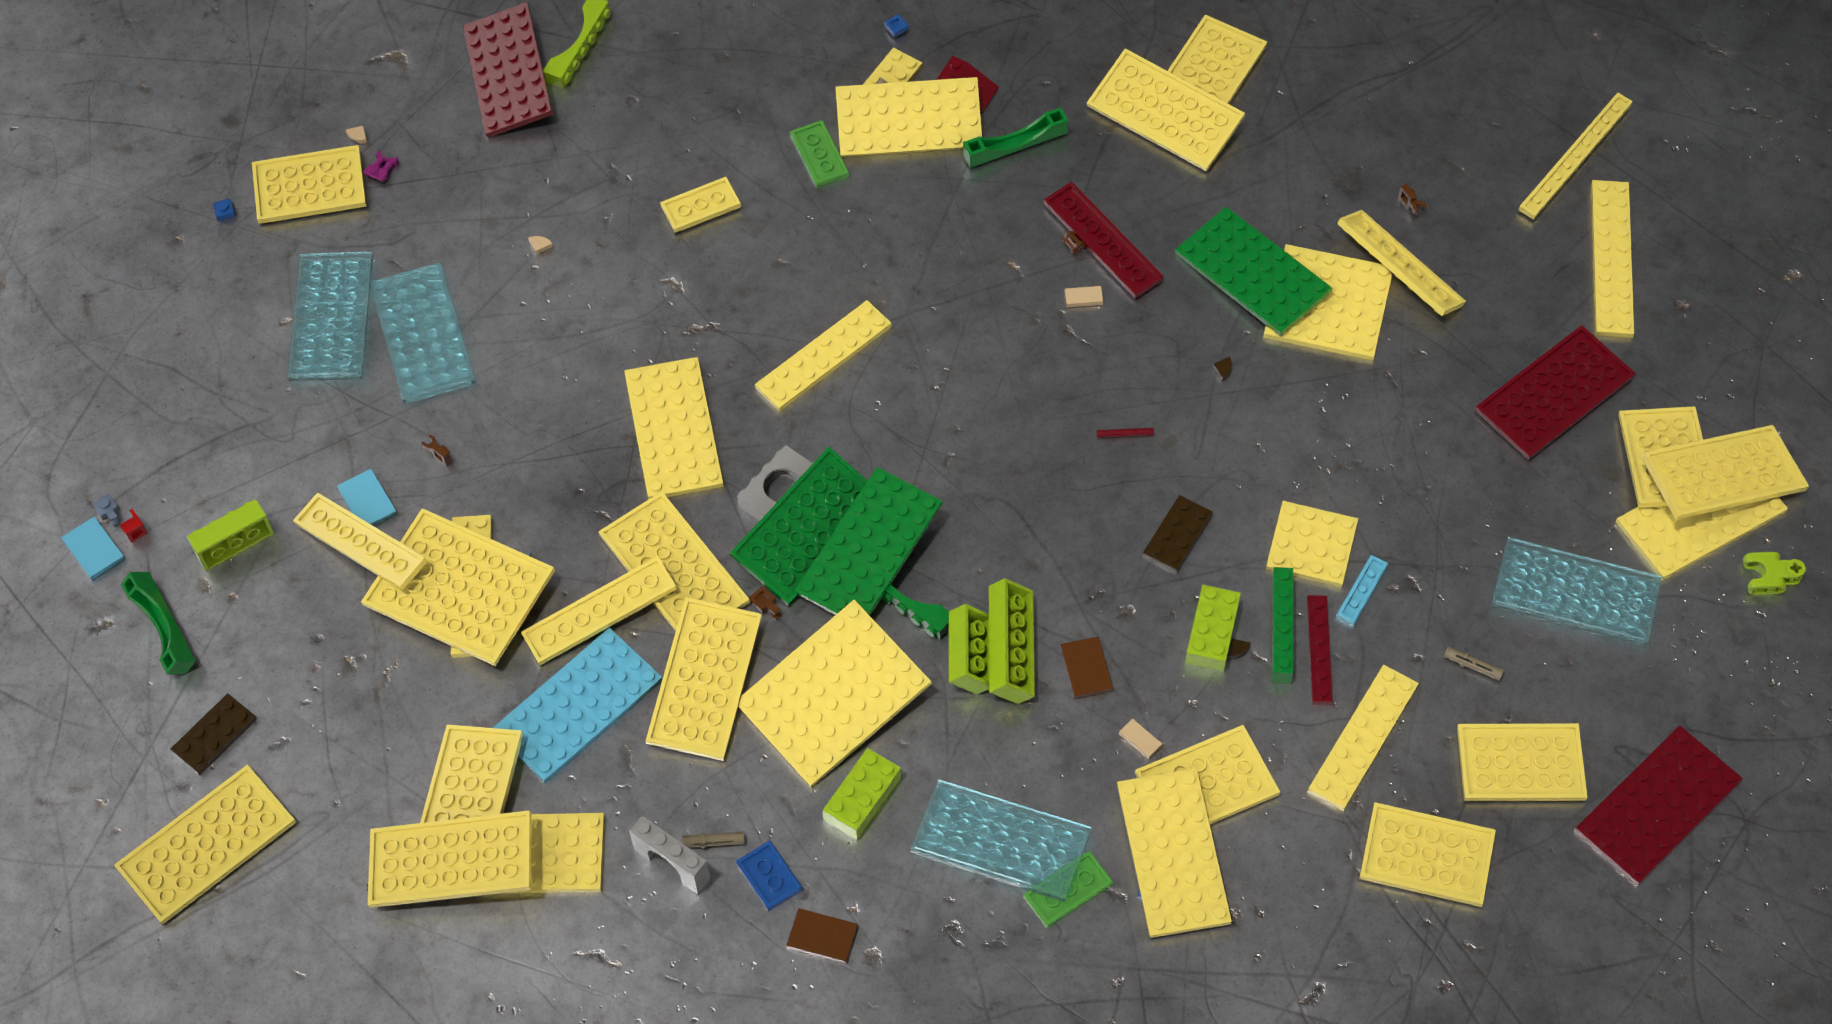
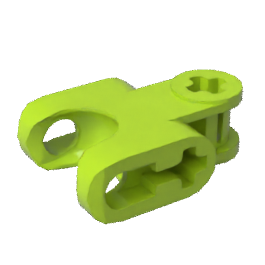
[1743,552,1806,595]

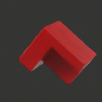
[120,508,147,543]

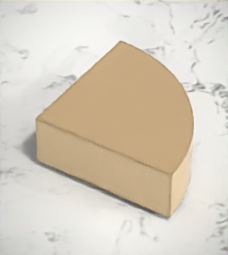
[346,126,367,144]
[528,236,553,254]

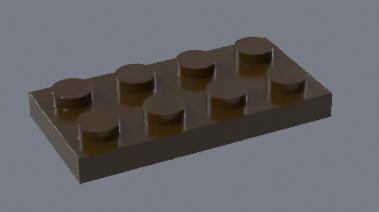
[1142,495,1213,573]
[170,693,257,775]

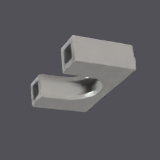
[737,445,813,521]
[629,816,710,895]

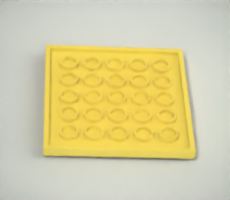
[1263,244,1392,361]

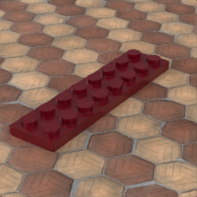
[1043,181,1164,299]

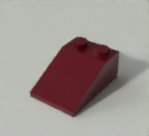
[936,56,999,113]

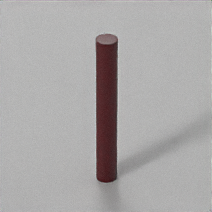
[1096,428,1154,438]

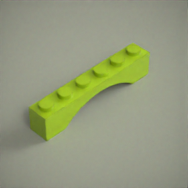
[544,0,611,89]

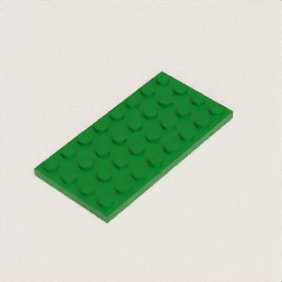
[1175,207,1332,336]
[729,446,868,606]
[795,467,943,616]

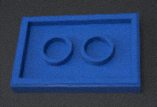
[735,840,803,912]

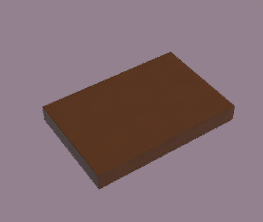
[1060,636,1113,699]
[786,908,858,964]

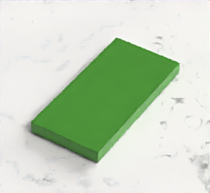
[789,120,849,188]
[1023,851,1114,928]

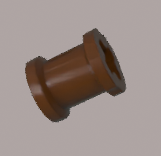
[1062,231,1085,255]

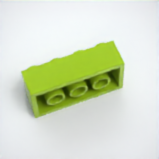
[187,499,274,571]
[1185,584,1241,672]
[949,604,989,694]
[822,748,902,840]

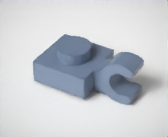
[92,493,120,526]

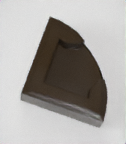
[1213,356,1232,381]
[1227,638,1251,659]

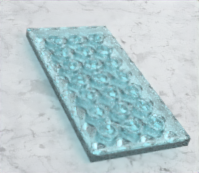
[287,252,373,381]
[369,263,476,404]
[1491,537,1662,647]
[910,779,1091,902]

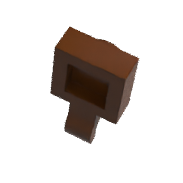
[1398,184,1427,215]
[421,435,452,467]
[749,586,782,620]

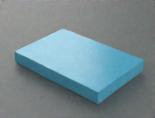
[337,469,397,526]
[61,517,125,580]

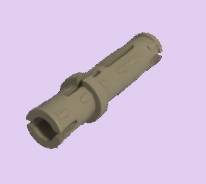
[1444,646,1504,681]
[682,831,744,849]

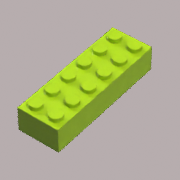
[989,578,1035,704]

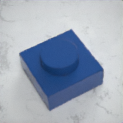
[884,14,909,38]
[213,199,235,221]

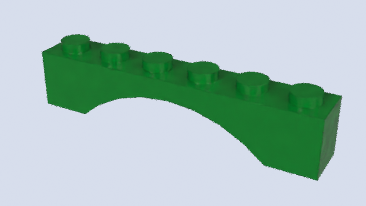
[963,107,1068,168]
[1271,567,1293,684]
[121,572,196,674]
[882,584,949,640]

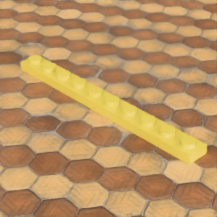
[1518,93,1633,220]

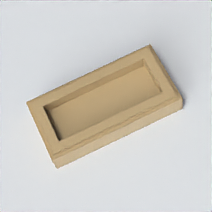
[1064,286,1103,307]
[1119,719,1162,760]

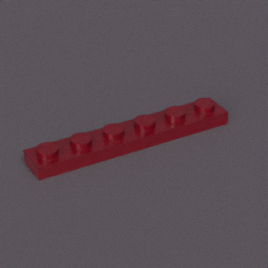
[1307,595,1332,705]

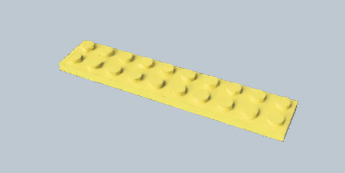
[1591,180,1634,338]

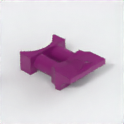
[363,150,399,182]

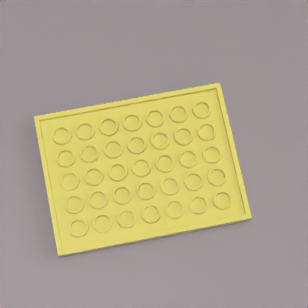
[361,508,555,666]
[738,600,932,788]

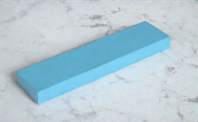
[1336,555,1388,626]

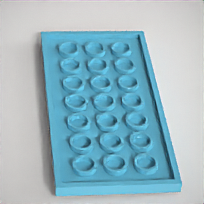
[493,628,663,783]

